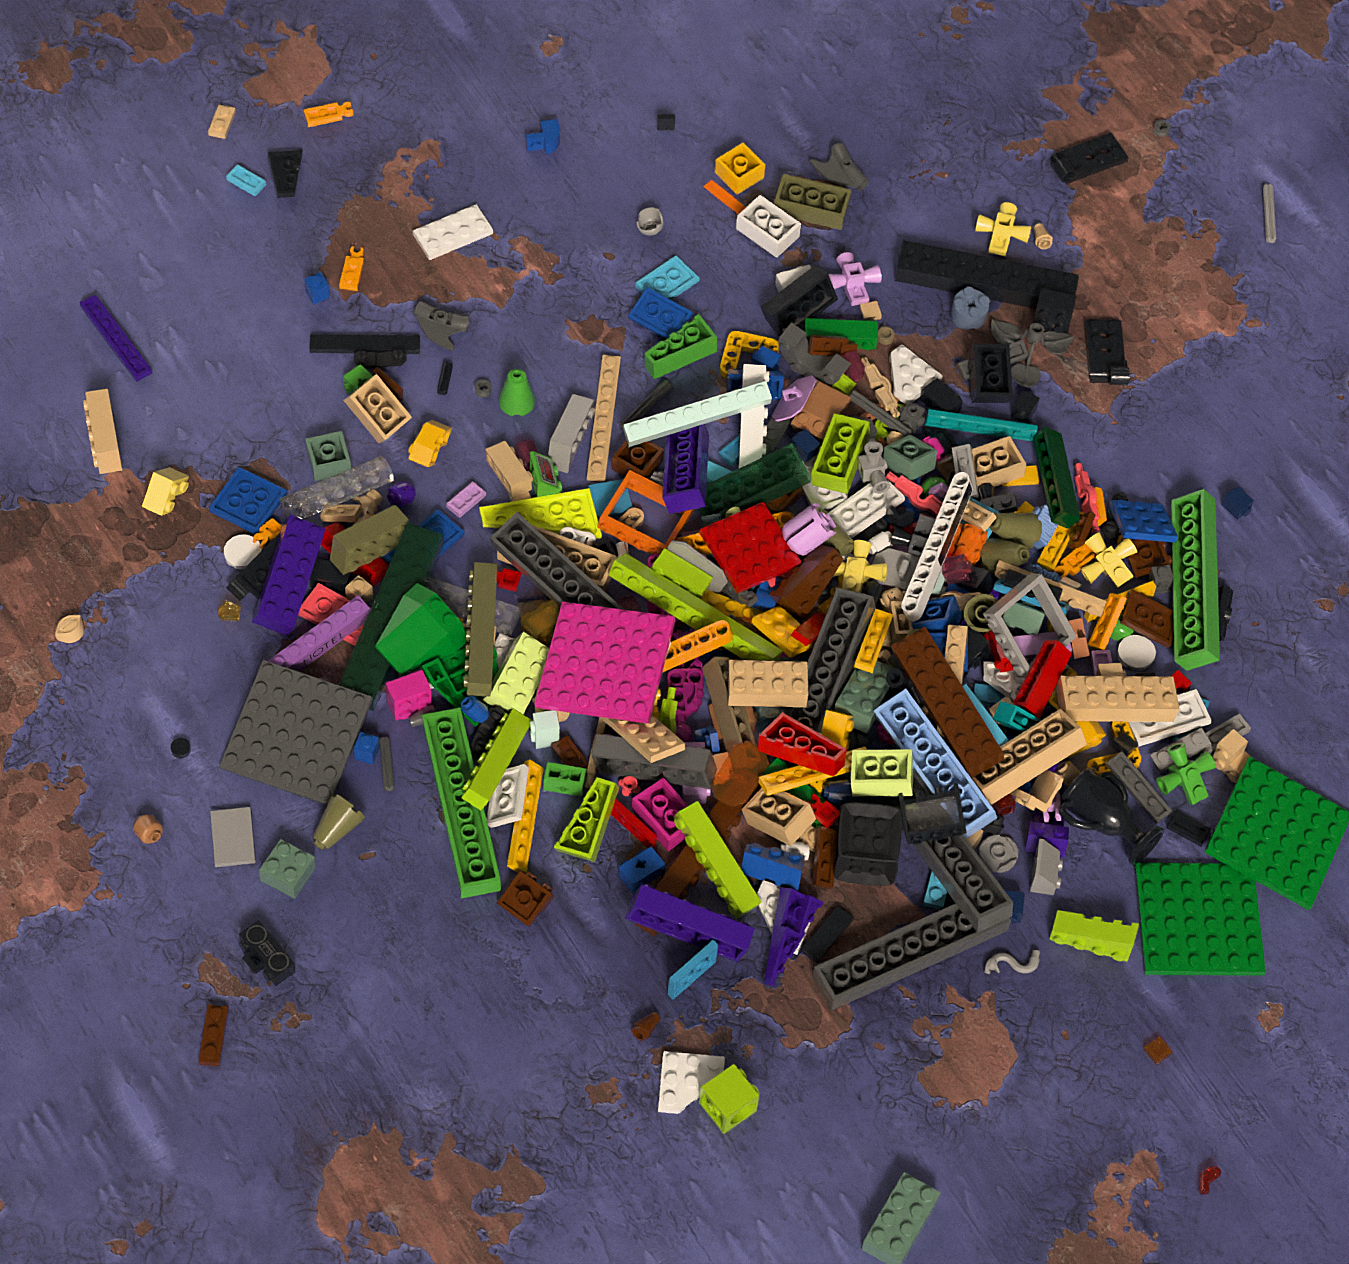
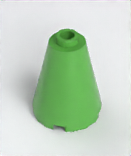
[498,369,535,416]

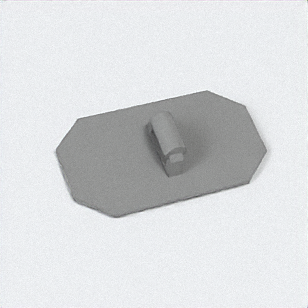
[666,540,728,592]
[873,548,941,594]

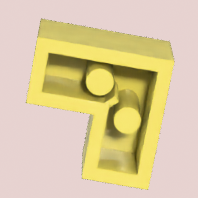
[142,467,189,516]

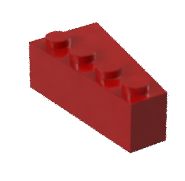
[758,712,847,777]

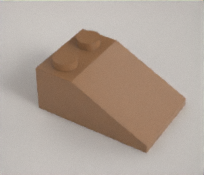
[791,382,852,444]

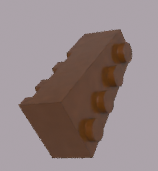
[769,545,844,620]

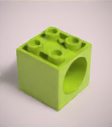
[699,1064,759,1134]

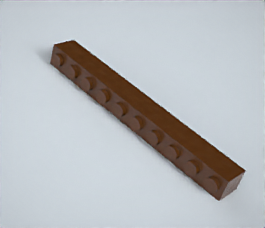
[635,768,762,937]

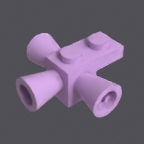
[829,252,881,306]

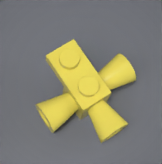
[975,202,1031,257]
[1080,532,1137,588]
[833,540,887,593]

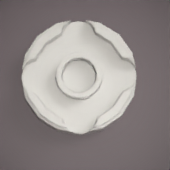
[224,535,262,570]
[1117,635,1156,671]

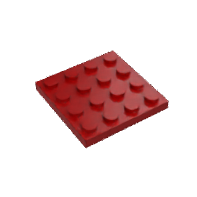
[699,502,802,594]

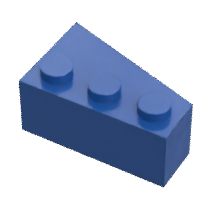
[741,843,805,891]

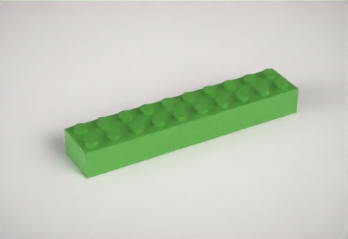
[1171,489,1220,671]
[422,708,501,898]

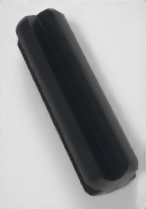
[437,362,453,395]

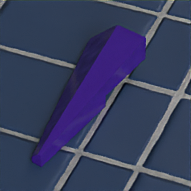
[764,888,823,986]

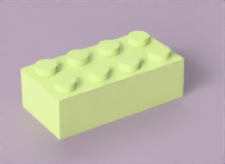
[483,632,550,714]

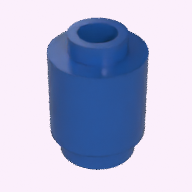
[461,696,489,723]

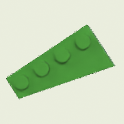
[645,314,717,379]

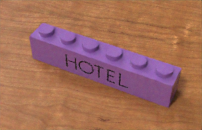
[268,595,372,672]

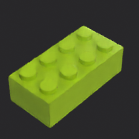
[811,413,870,494]

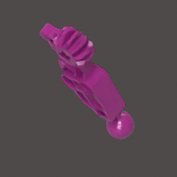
[666,629,704,742]

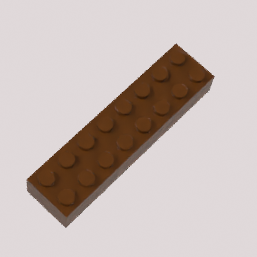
[891,627,1005,778]

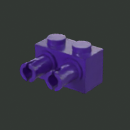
[1025,812,1069,858]

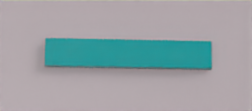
[925,409,1037,442]

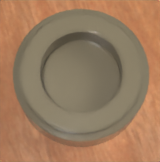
[878,326,895,345]

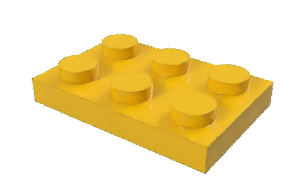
[751,605,817,658]

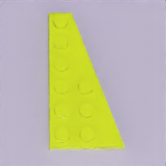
[479,488,602,539]

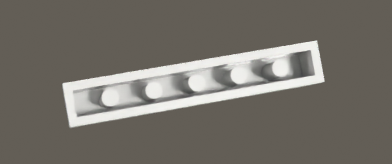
[738,364,769,478]

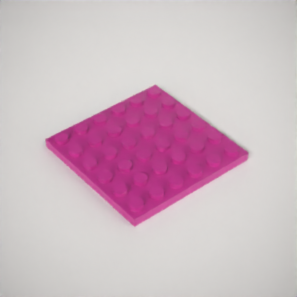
[534,602,676,724]

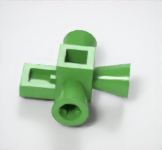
[1156,743,1216,805]

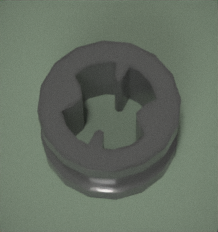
[1154,120,1170,137]
[475,379,491,398]

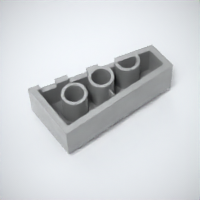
[548,394,595,473]

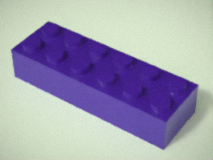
[663,424,709,514]
[252,514,325,636]
[625,885,755,962]

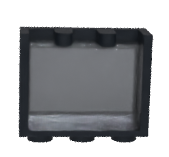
[899,783,967,845]

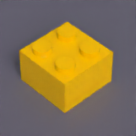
[715,143,765,195]

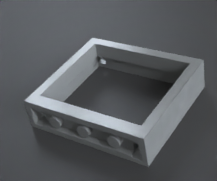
[983,573,1077,677]

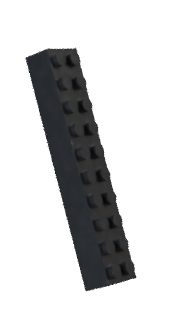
[895,240,1079,309]

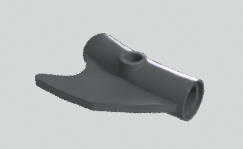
[810,143,869,191]
[414,301,469,351]

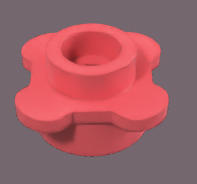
[618,776,641,796]

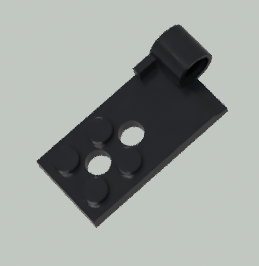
[1050,132,1129,184]
[1084,319,1130,385]
[226,532,281,601]

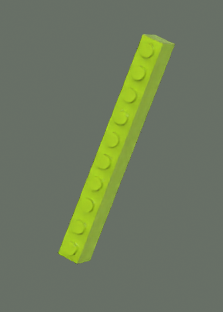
[609,553,783,661]

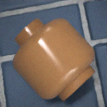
[133,814,163,844]

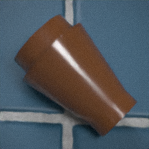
[631,1012,661,1041]

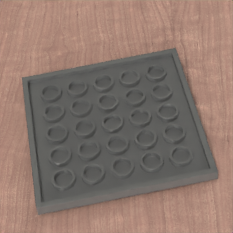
[219,660,373,806]

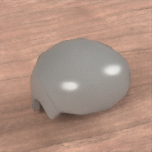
[637,207,664,236]

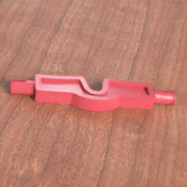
[1074,463,1100,533]
[886,471,942,517]

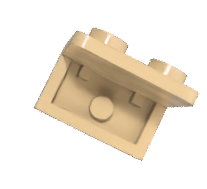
[1009,770,1064,813]

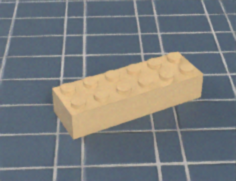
[497,525,617,592]
[1055,676,1180,722]
[971,709,1087,805]

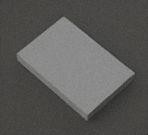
[210,807,255,867]

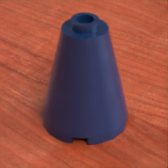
[822,779,878,806]

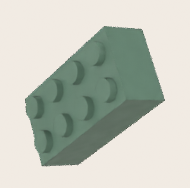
[834,661,893,734]
[862,1172,941,1264]

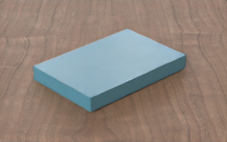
[635,255,700,300]

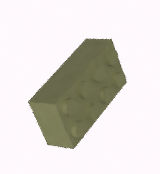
[774,174,852,230]
[330,505,409,575]

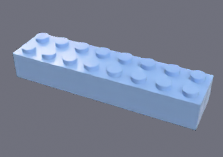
[874,689,997,839]

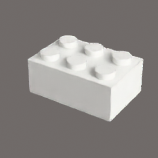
[736,195,801,257]

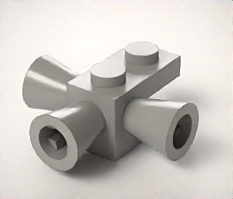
[858,438,890,494]

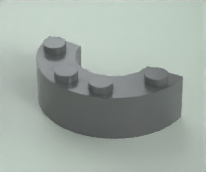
[779,323,851,385]

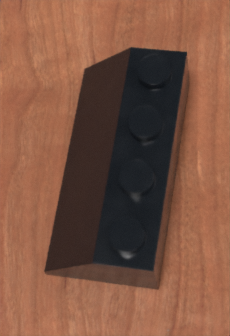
[761,265,838,337]

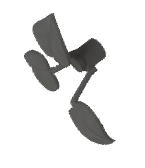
[991,319,1074,387]

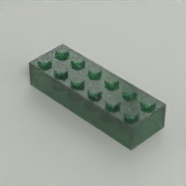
[699,443,811,526]

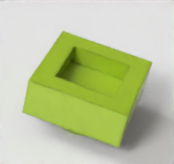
[831,374,856,396]

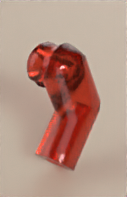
[1199,1166,1221,1195]

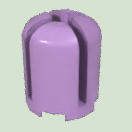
[782,502,837,555]

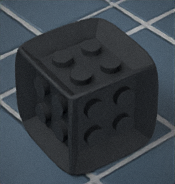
[834,803,902,886]

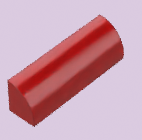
[321,522,391,587]
[1012,640,1072,718]

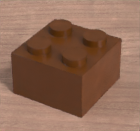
[612,440,664,479]

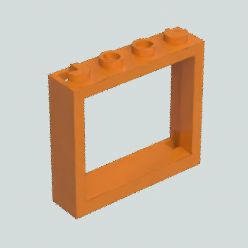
[597,470,694,555]

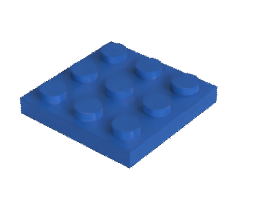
[209,467,287,534]
[1109,500,1178,543]

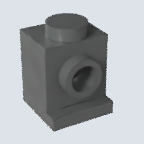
[1148,565,1174,595]

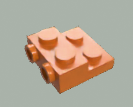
[945,523,988,566]

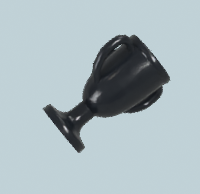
[1058,767,1164,866]

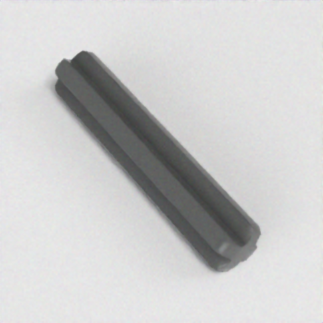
[379,737,394,791]

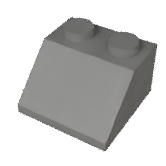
[1030,839,1063,895]

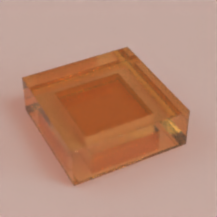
[1143,1036,1173,1065]

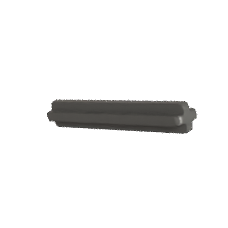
[619,380,672,432]
[849,390,912,437]

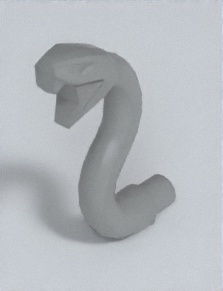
[984,950,1040,974]

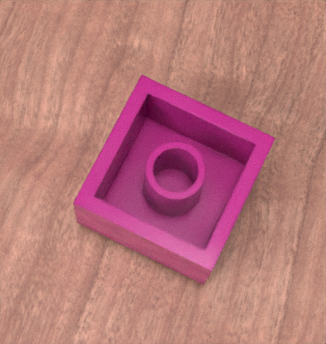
[386,670,432,721]

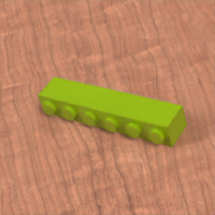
[461,708,533,810]
[673,801,762,919]

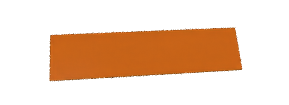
[703,180,746,215]

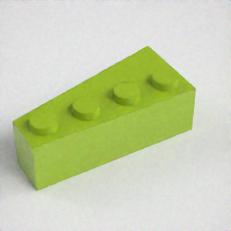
[554,778,619,862]
[1049,910,1139,962]

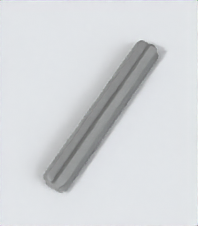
[1263,184,1276,243]

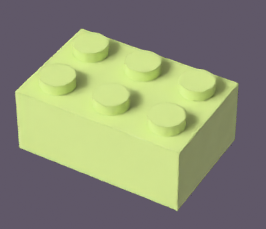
[851,749,914,796]

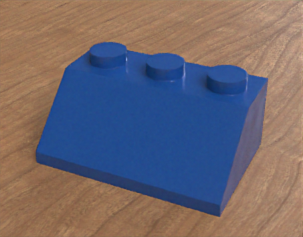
[726,369,784,400]

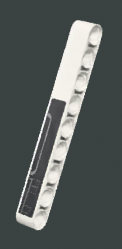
[901,472,973,622]

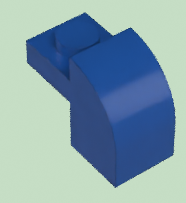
[526,119,560,154]

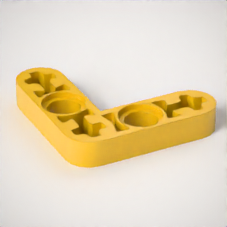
[720,331,779,378]
[1086,721,1141,775]

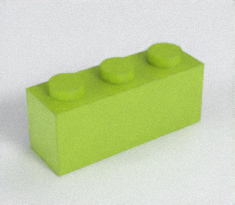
[651,548,713,599]

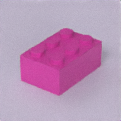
[632,777,688,852]

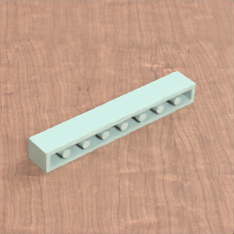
[623,381,772,447]

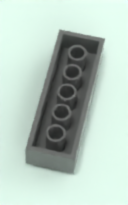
[591,734,717,789]

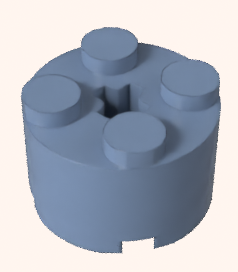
[951,287,990,330]

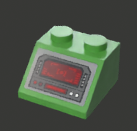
[529,451,562,497]

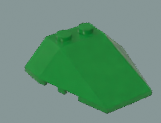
[375,583,468,676]
[421,644,499,727]

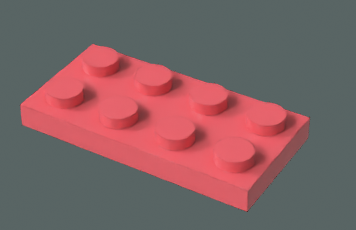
[298,583,382,650]

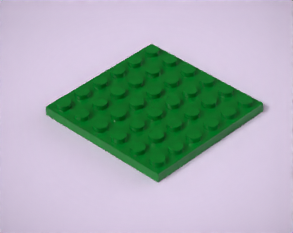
[1204,756,1349,910]
[1135,863,1266,976]

